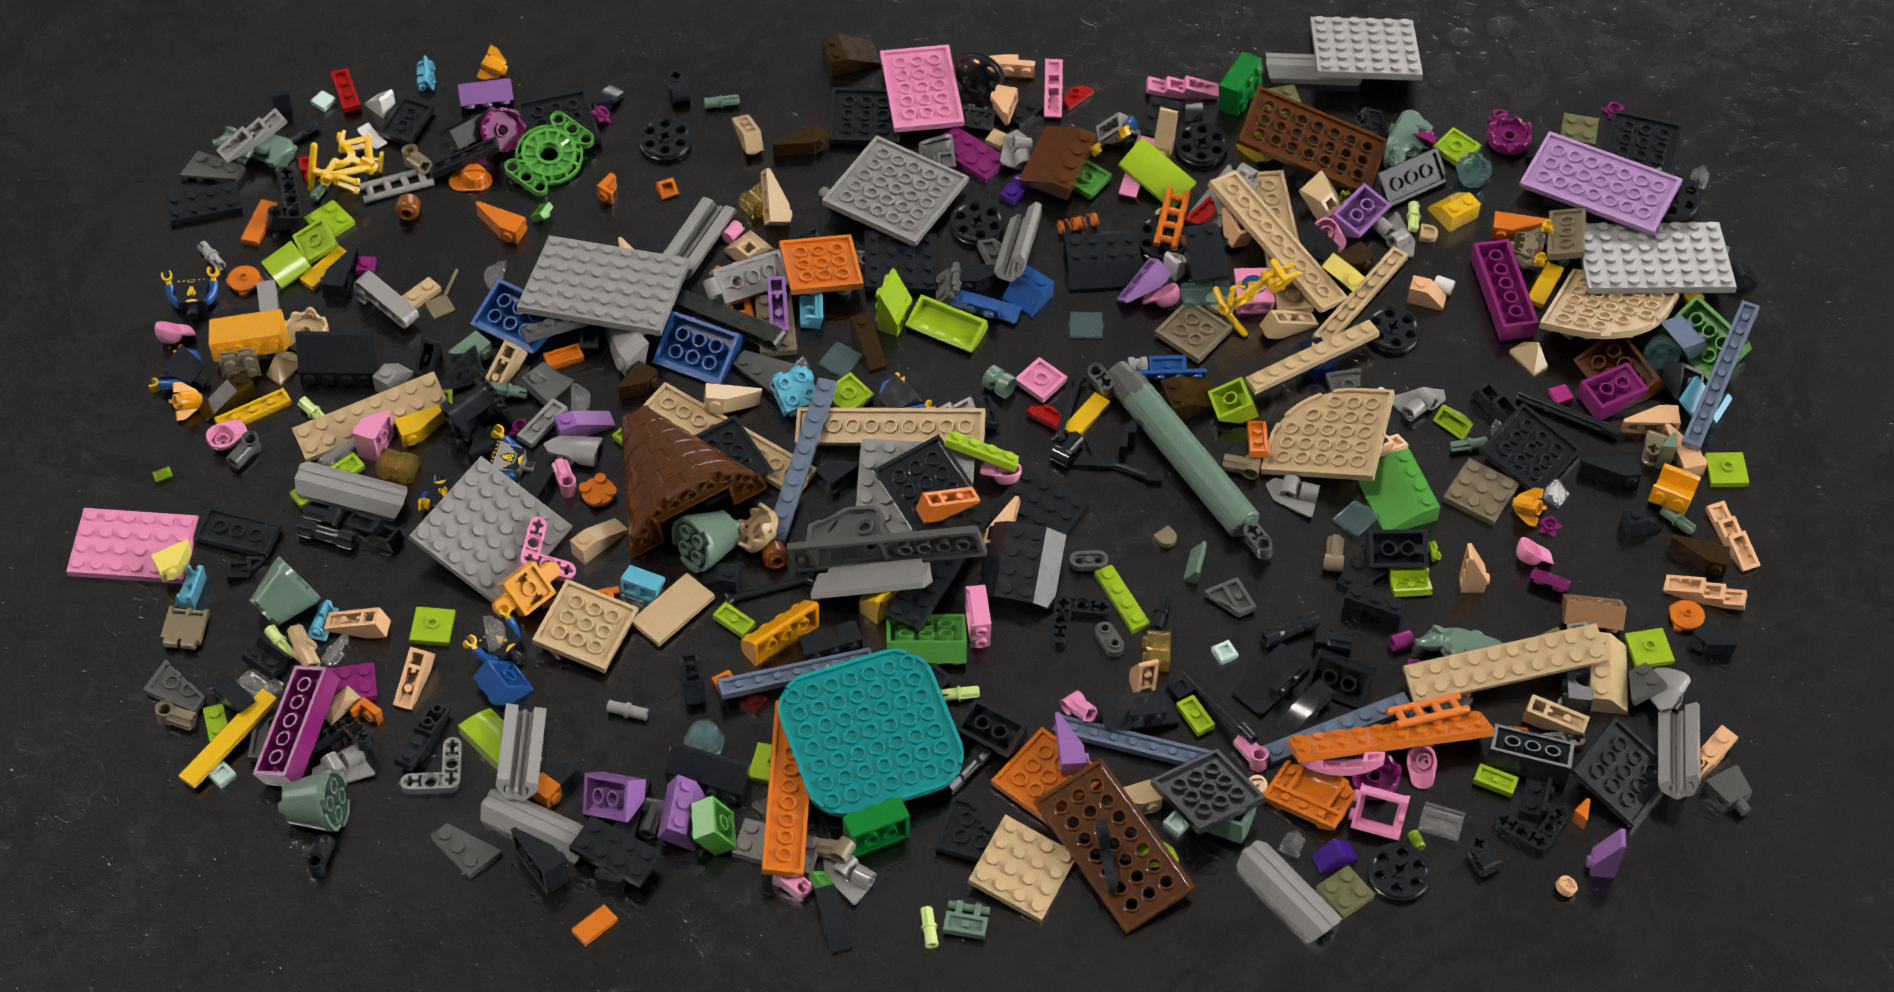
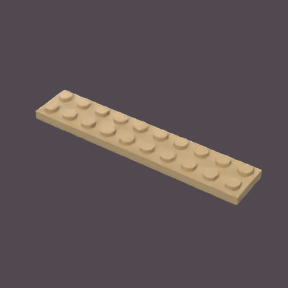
[1208,170,1348,313]
[1254,170,1314,312]
[643,382,817,490]
[795,407,986,446]
[1403,623,1608,702]

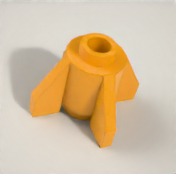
[476,45,508,80]
[169,382,203,420]
[1512,487,1547,527]

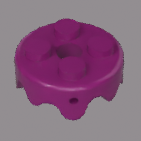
[480,107,526,152]
[1487,113,1532,155]
[1349,753,1401,800]

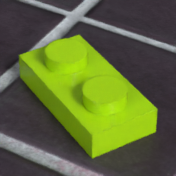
[713,602,756,639]
[1176,695,1215,737]
[203,703,228,742]
[1473,763,1519,798]

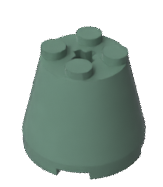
[672,510,740,573]
[250,556,321,627]
[278,769,350,832]

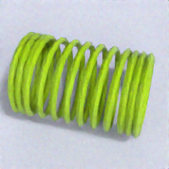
[152,466,173,482]
[1407,830,1426,851]

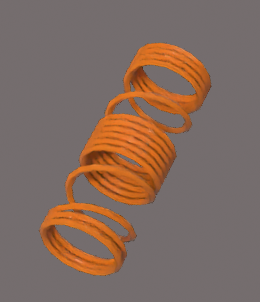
[1057,212,1099,235]

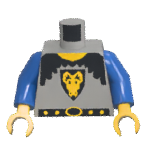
[1091,112,1141,157]
[490,424,535,481]

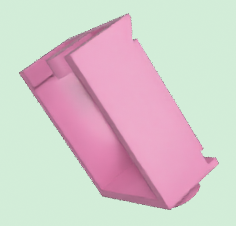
[965,585,991,648]
[1348,783,1410,840]

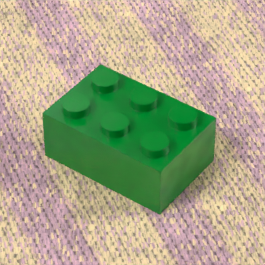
[1219,52,1263,117]
[843,796,910,857]

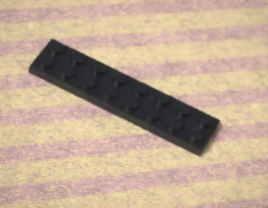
[883,507,991,633]

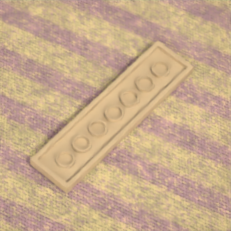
[292,371,446,462]

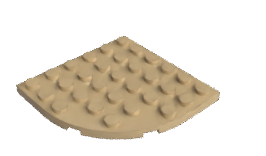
[1540,268,1680,339]
[1261,388,1395,481]

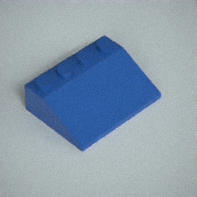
[470,278,552,355]
[652,311,744,385]

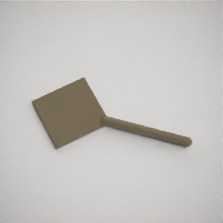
[424,269,459,319]

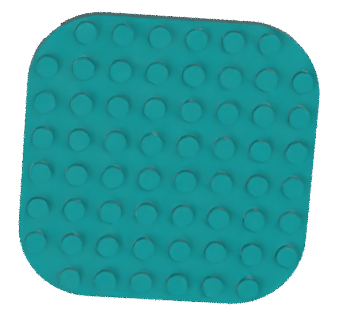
[778,649,964,817]

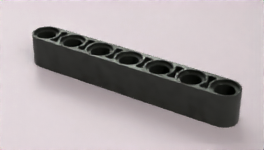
[673,289,787,351]

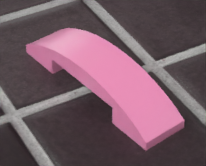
[1301,752,1385,776]

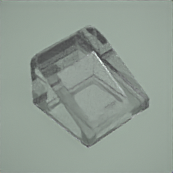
[1543,479,1569,508]

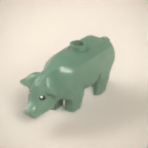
[1383,110,1433,168]
[212,126,297,174]
[1414,625,1504,657]

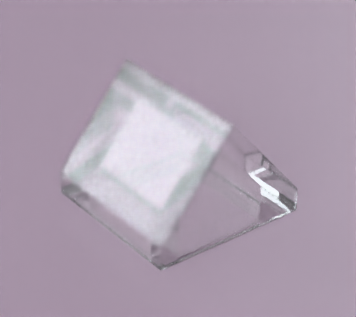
[1690,165,1710,188]
[1279,830,1306,858]

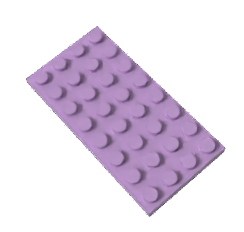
[1519,131,1682,235]

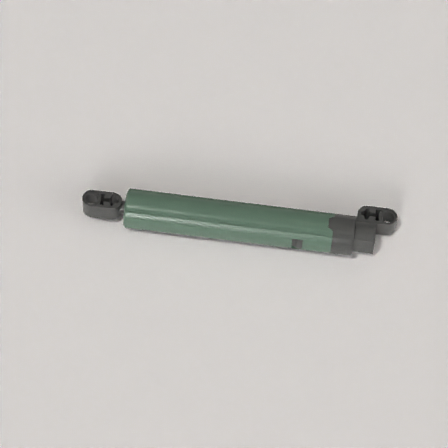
[1087,361,1273,560]

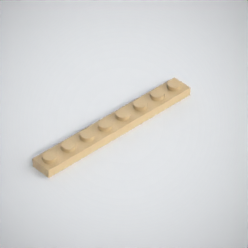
[1312,246,1409,343]
[1245,320,1380,395]

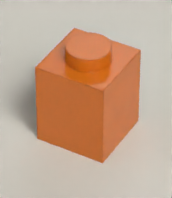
[531,772,562,809]

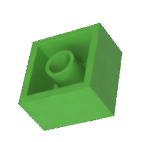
[690,796,736,856]

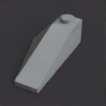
[603,326,649,376]

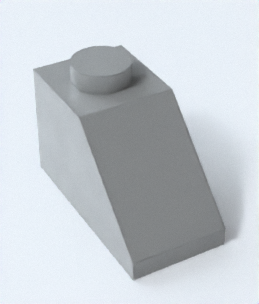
[372,363,414,393]

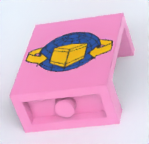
[1232,267,1275,314]

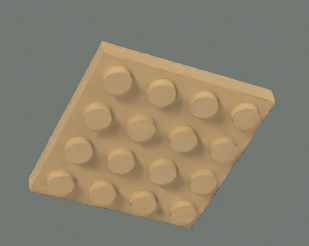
[532,579,638,673]
[967,815,1074,923]

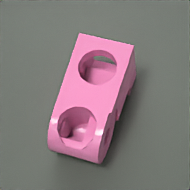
[772,875,814,902]

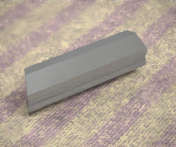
[1266,53,1362,86]
[663,196,737,281]
[994,202,1042,282]
[295,461,408,522]
[1658,702,1701,800]
[496,703,547,801]
[480,789,584,866]
[1236,840,1342,943]

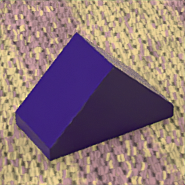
[1312,839,1358,874]

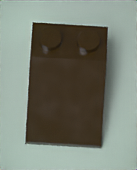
[822,35,882,77]
[1159,376,1216,420]

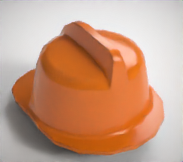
[449,163,492,191]

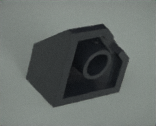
[1662,362,1704,400]

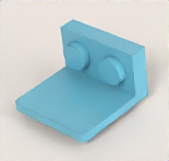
[1679,376,1733,425]

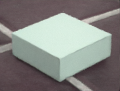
[311,90,336,112]
[1211,640,1239,665]
[208,761,237,789]
[1163,810,1190,837]

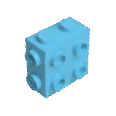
[769,365,815,417]

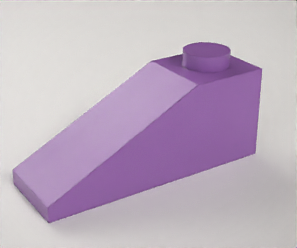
[1117,258,1172,303]
[767,276,789,331]
[554,411,616,436]
[1054,712,1089,775]
[1586,829,1626,878]

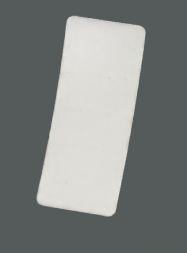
[357,123,387,149]

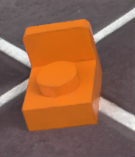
[597,172,617,205]
[350,697,384,725]

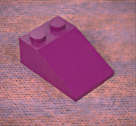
[1577,362,1648,420]

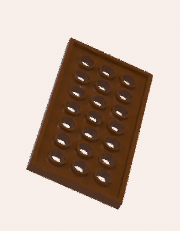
[1237,85,1388,192]
[1033,758,1195,934]

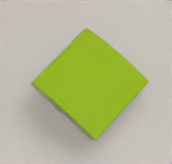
[261,241,312,289]
[1388,568,1433,597]

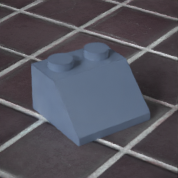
[1661,316,1707,361]

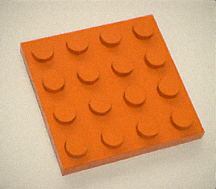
[779,234,864,295]
[991,727,1099,826]

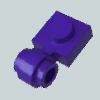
[999,174,1029,206]

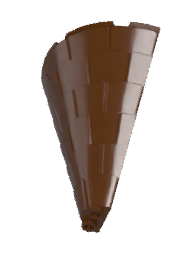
[621,405,768,560]

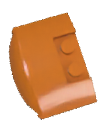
[1264,760,1356,830]

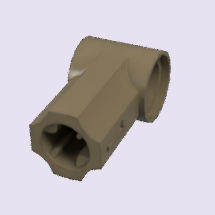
[401,144,432,174]
[1222,453,1261,479]
[1323,534,1344,573]
[155,700,198,731]
[815,836,856,864]

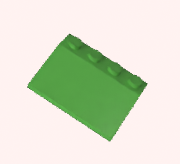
[1657,295,1752,380]
[1356,448,1440,530]
[886,614,967,665]

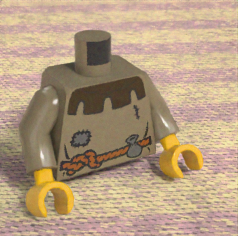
[1510,219,1554,272]

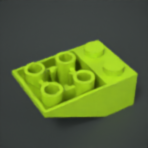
[875,268,912,336]

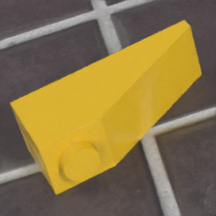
[394,404,446,447]

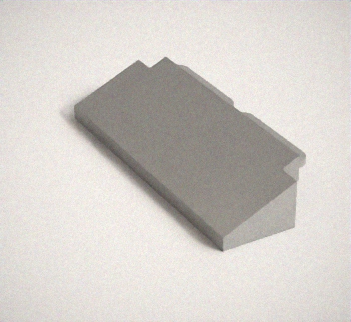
[811,558,933,599]

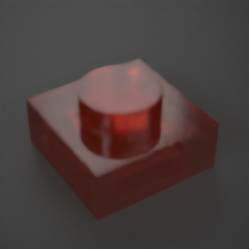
[739,692,768,716]

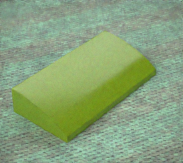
[1118,137,1197,208]
[905,294,988,352]
[458,708,543,770]

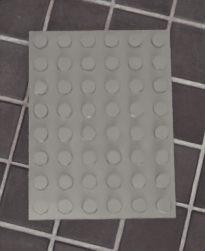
[1580,222,1737,294]
[516,235,690,336]

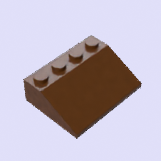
[1018,126,1096,201]
[1573,337,1665,413]

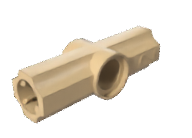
[287,624,321,667]

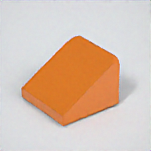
[655,177,679,200]
[1572,798,1590,829]

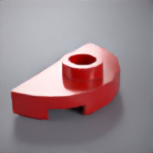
[1064,86,1094,111]
[1184,196,1216,225]
[1026,404,1060,430]

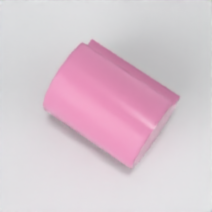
[721,220,744,244]

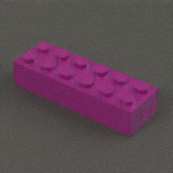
[1470,239,1539,341]
[253,665,340,786]

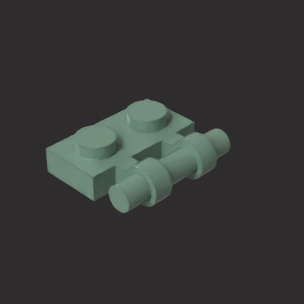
[943,900,990,940]

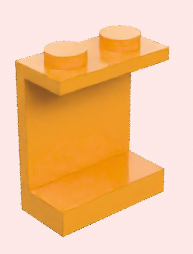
[1648,463,1701,515]

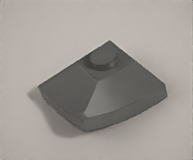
[919,134,957,169]
[519,361,574,406]

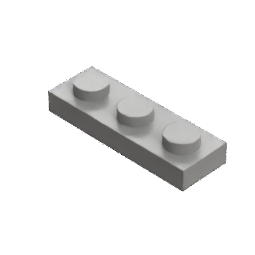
[517,398,568,448]

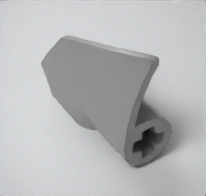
[1000,130,1033,170]
[1372,212,1416,258]
[1393,387,1446,421]
[543,435,603,467]
[1265,474,1320,518]
[1649,668,1691,711]
[312,745,375,783]
[823,855,876,905]

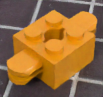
[492,561,560,616]

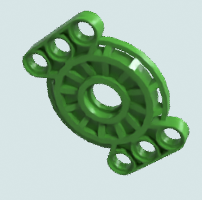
[504,111,594,197]

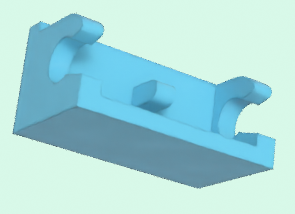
[799,292,823,329]
[175,565,207,610]
[620,565,665,603]

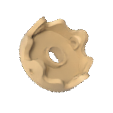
[285,307,329,351]
[737,503,778,553]

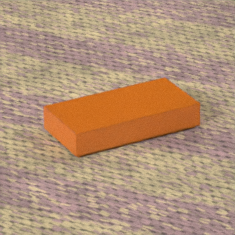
[543,343,584,369]
[571,905,618,946]

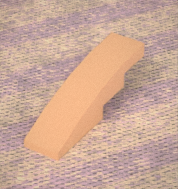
[1705,501,1761,572]
[1663,575,1747,610]

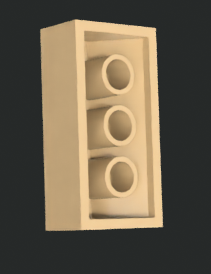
[1588,632,1628,715]

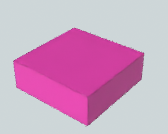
[1548,384,1574,405]

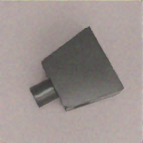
[1702,765,1752,816]

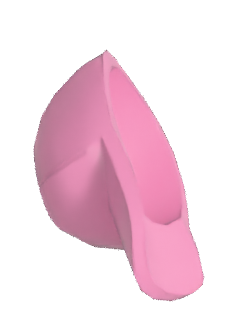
[1315,217,1346,253]
[1142,283,1180,308]
[155,321,195,344]
[206,419,247,451]
[980,462,1022,485]
[1516,537,1554,565]
[1407,745,1437,789]

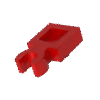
[298,156,319,184]

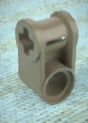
[1641,430,1666,467]

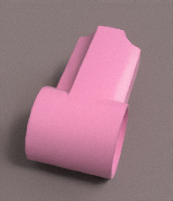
[551,458,577,498]
[1060,690,1098,723]
[1233,735,1269,772]

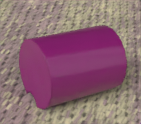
[1389,630,1415,651]

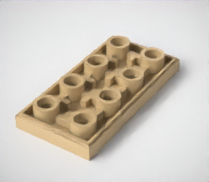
[632,573,715,647]

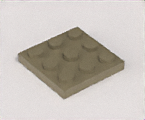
[1155,298,1232,364]
[1442,458,1520,526]

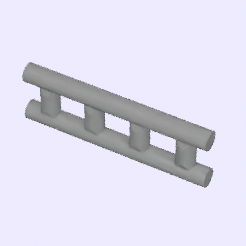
[358,169,434,203]

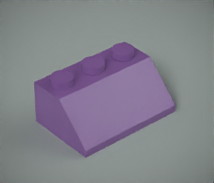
[458,78,513,109]
[1331,183,1392,238]
[583,772,646,822]
[657,775,706,851]

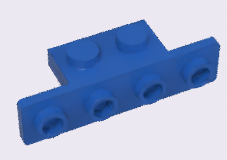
[947,290,1021,324]
[1136,355,1207,382]

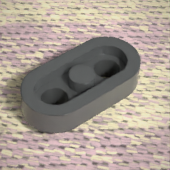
[1069,550,1108,571]
[1095,622,1124,657]

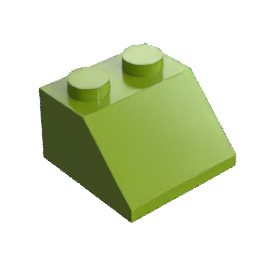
[1208,377,1259,424]

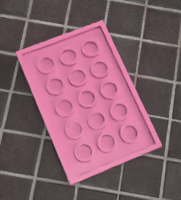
[880,45,964,133]
[66,508,200,584]

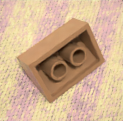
[1562,594,1627,633]

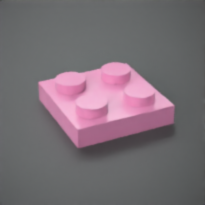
[1016,357,1068,403]

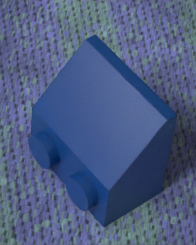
[1002,265,1054,318]
[473,660,534,706]

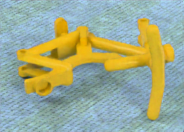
[307,130,384,194]
[1213,258,1301,337]

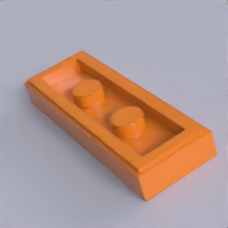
[241,199,279,247]
[1247,421,1269,458]

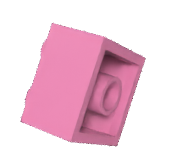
[352,410,395,462]

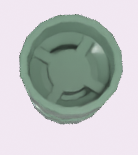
[982,365,1017,398]

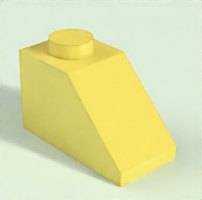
[1321,253,1365,292]
[151,539,192,583]

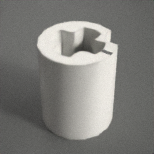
[1434,275,1456,296]

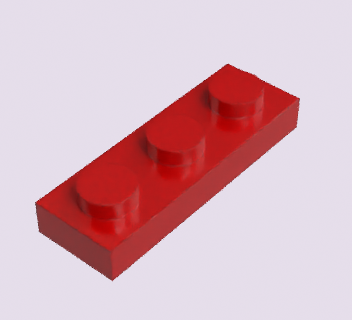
[330,68,361,113]

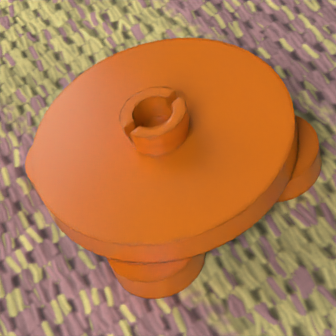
[226,266,263,297]
[579,473,617,507]
[1669,600,1705,632]

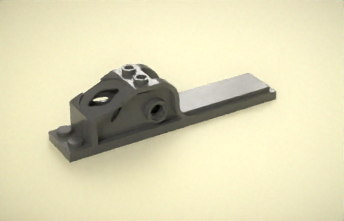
[786,505,987,573]

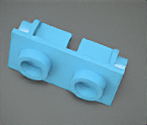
[417,55,436,91]
[308,600,339,641]

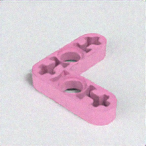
[519,517,576,581]

